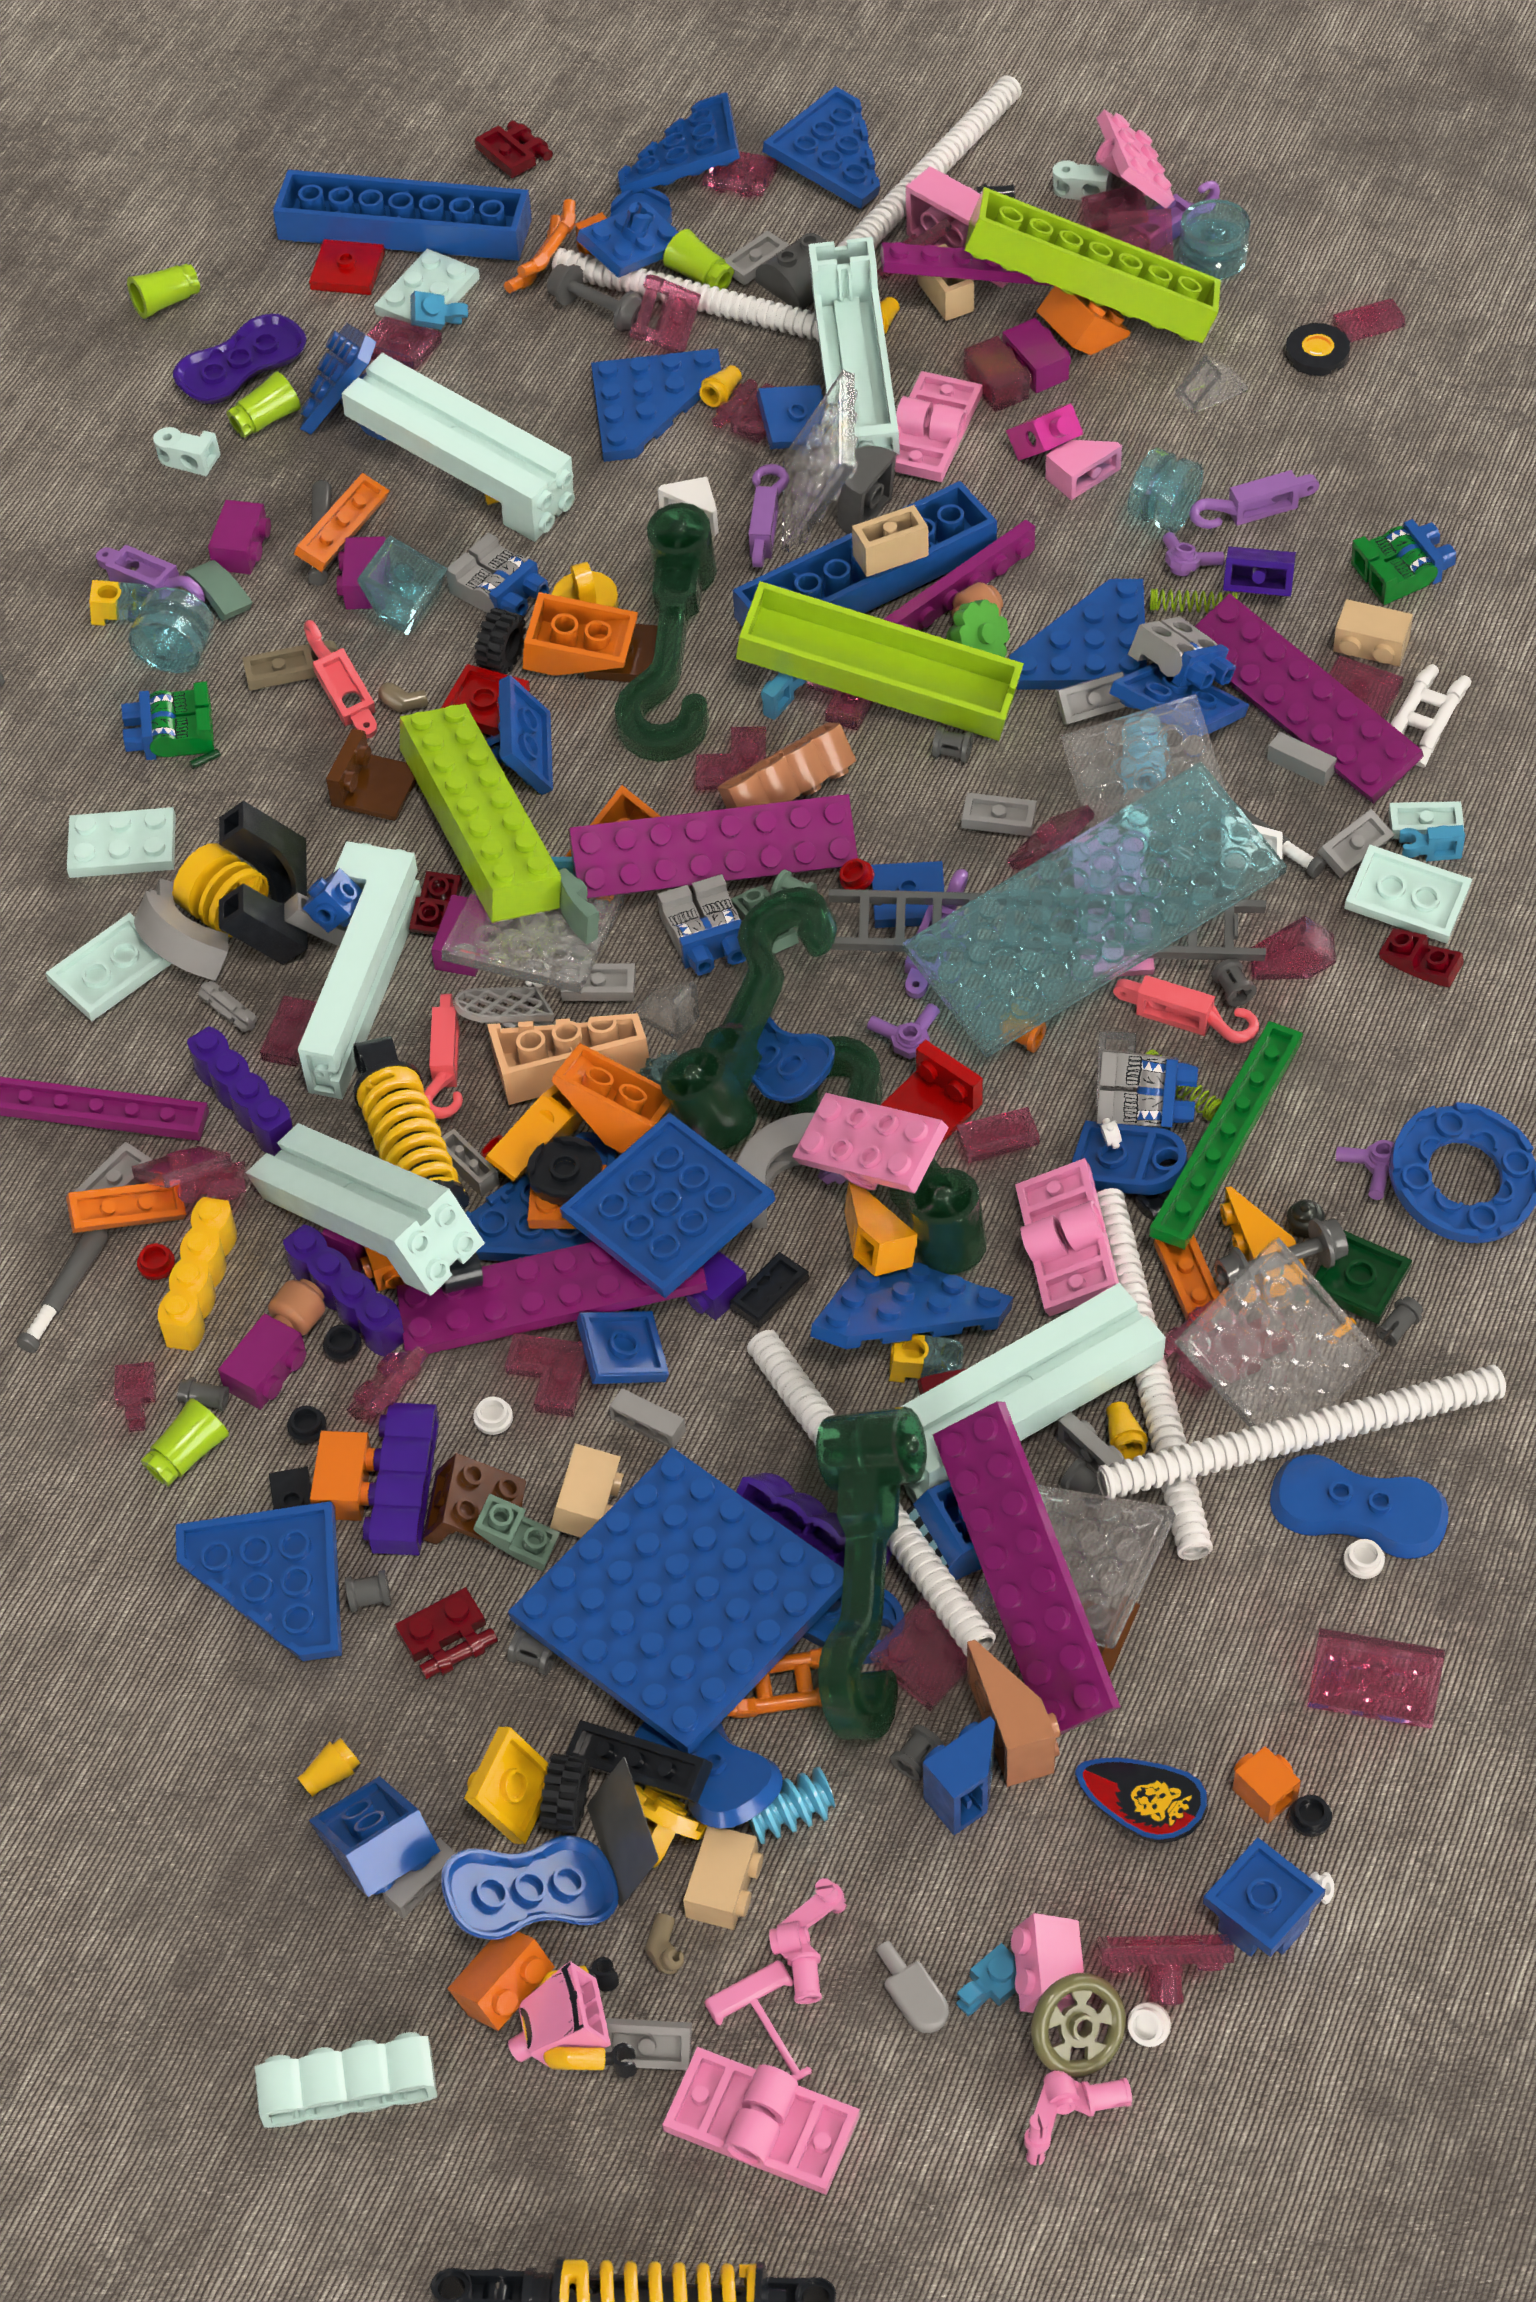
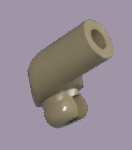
[378,682,428,712]
[645,1913,684,1975]

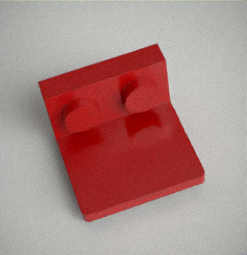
[881,1039,983,1145]

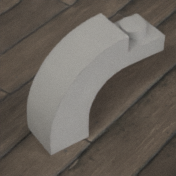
[134,878,228,981]
[737,1112,815,1228]

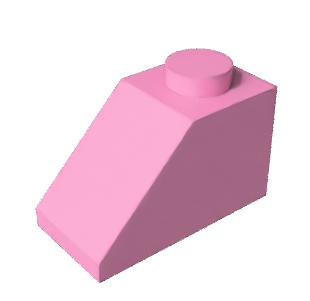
[1045,440,1122,500]

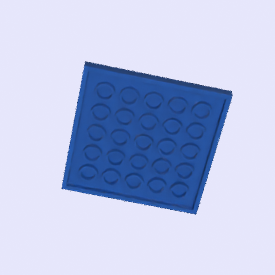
[508,1447,854,1754]

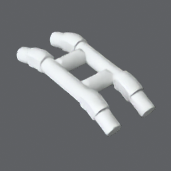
[1391,664,1471,767]

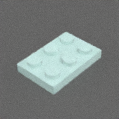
[374,249,480,335]
[67,807,176,878]
[1344,844,1472,944]
[45,913,172,1021]

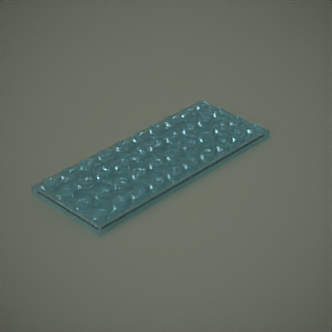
[903,762,1287,1058]

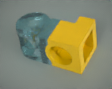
[89,580,155,626]
[889,1334,964,1383]

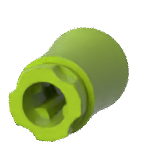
[663,229,734,290]
[127,263,201,319]
[226,371,301,438]
[141,1398,229,1487]

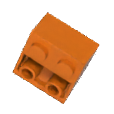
[1036,286,1131,355]

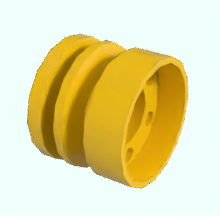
[172,843,269,937]

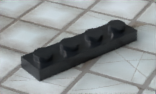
[565,1720,714,1804]

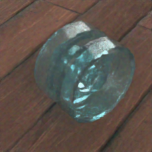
[1179,199,1251,279]
[1128,447,1204,533]
[128,587,214,673]

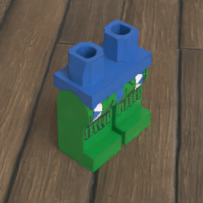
[1351,519,1456,605]
[121,681,215,760]

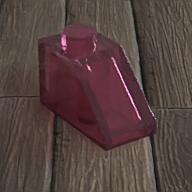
[1251,915,1336,980]

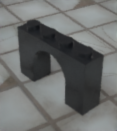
[219,800,308,965]

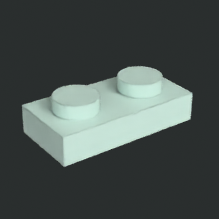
[1388,802,1464,839]

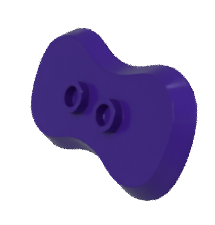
[173,314,307,404]

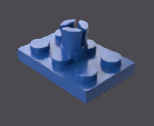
[576,202,678,278]
[486,675,553,795]

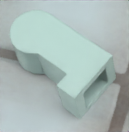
[1053,160,1112,204]
[153,427,221,476]

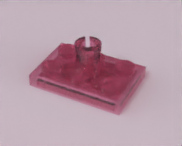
[1307,1628,1445,1729]
[1097,1934,1234,2005]

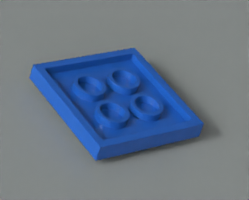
[1109,663,1249,740]

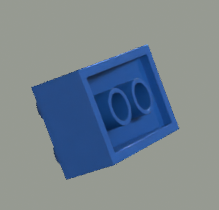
[309,1776,440,1897]

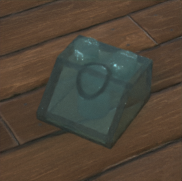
[357,535,448,635]

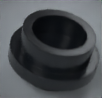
[323,1324,362,1362]
[287,1406,327,1444]
[1289,1795,1332,1837]

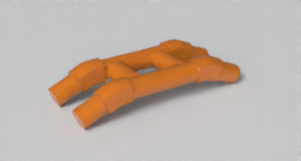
[504,199,576,293]
[727,1641,861,1718]

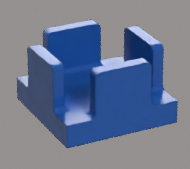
[1203,1837,1326,1957]

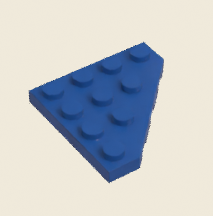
[762,86,880,209]
[618,92,740,194]
[300,323,376,435]
[591,348,721,462]
[1009,578,1147,690]
[465,1132,618,1261]
[810,1262,1014,1349]
[176,1501,342,1661]

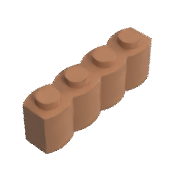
[718,723,856,809]

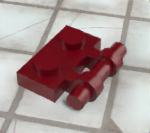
[474,120,553,178]
[394,1587,498,1680]

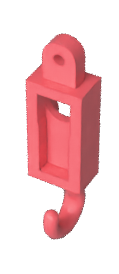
[304,620,377,739]
[1113,975,1259,1044]
[424,994,463,1119]

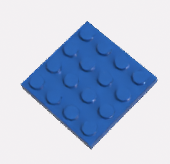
[559,1112,776,1298]

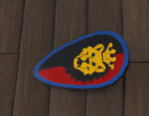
[1075,1758,1208,1843]

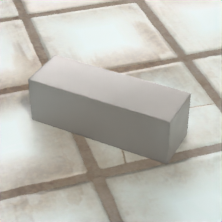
[1267,731,1337,786]
[284,893,349,946]
[442,1129,500,1197]
[609,1388,686,1448]
[383,1838,456,1919]

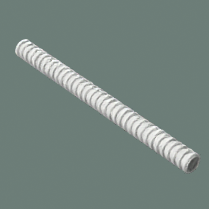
[837,76,1022,248]
[552,248,819,342]
[1097,1188,1213,1560]
[747,1330,996,1657]
[1097,1364,1506,1500]

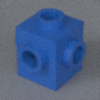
[302,868,363,933]

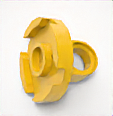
[551,562,619,608]
[635,1785,707,1868]

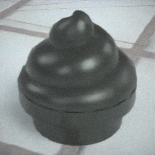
[1286,1199,1325,1238]

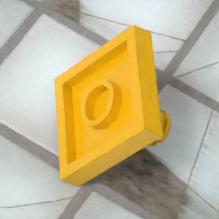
[464,1727,548,1844]

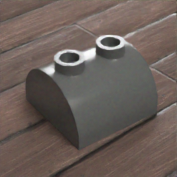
[756,233,827,310]
[831,446,897,534]

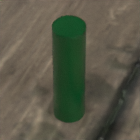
[189,749,221,769]

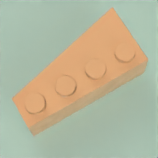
[487,1013,651,1105]

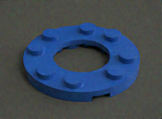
[1389,1102,1536,1243]

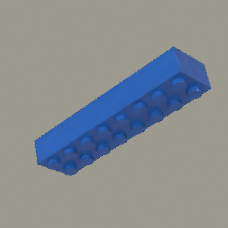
[273,170,532,261]
[733,481,997,627]

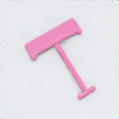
[704,1961,812,2081]

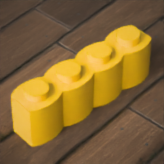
[158,1197,237,1351]

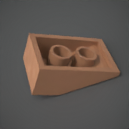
[967,1640,1061,1787]

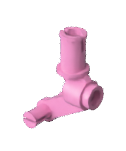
[769,1878,847,2004]
[1024,2071,1132,2166]

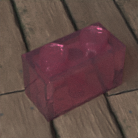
[964,336,1032,412]

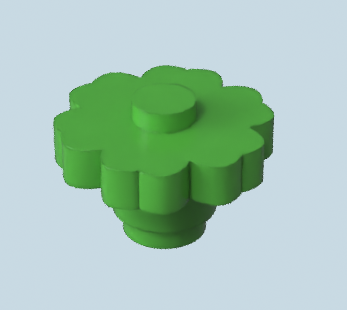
[947,599,1010,657]

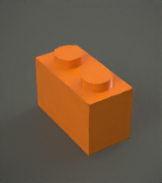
[310,1431,376,1521]
[447,1931,555,2031]

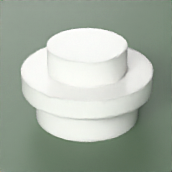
[474,1397,513,1435]
[1344,1539,1385,1579]
[1127,2002,1171,2047]

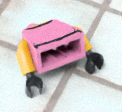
[508,1957,637,2078]

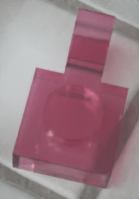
[114,1362,156,1432]

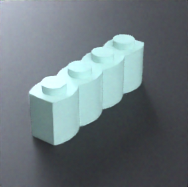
[255,2032,437,2128]

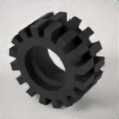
[474,608,526,674]
[540,1753,590,1834]

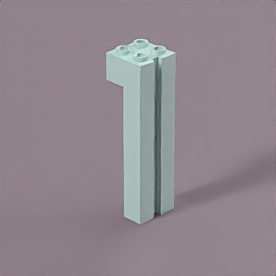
[808,237,900,462]
[342,353,575,542]
[298,841,421,1100]
[245,1123,485,1296]
[882,1283,1166,1503]

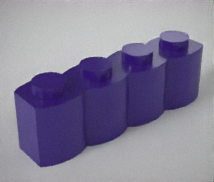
[187,1026,293,1156]
[283,1224,404,1357]
[363,1402,439,1556]
[736,1473,892,1583]

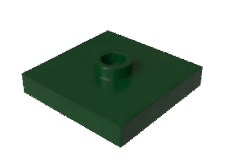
[1308,1230,1412,1324]

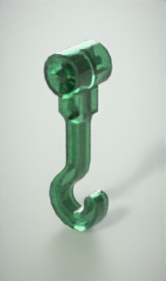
[615,503,717,762]
[660,887,838,1150]
[787,1036,987,1274]
[816,1406,927,1741]

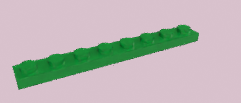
[1149,1021,1303,1250]

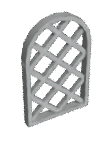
[454,986,555,1023]

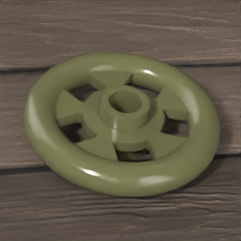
[1031,1973,1126,2078]

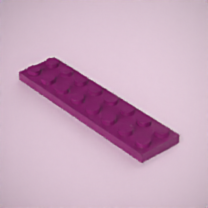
[1194,593,1424,804]
[568,794,858,899]
[396,1242,708,1358]
[932,1401,1121,1735]

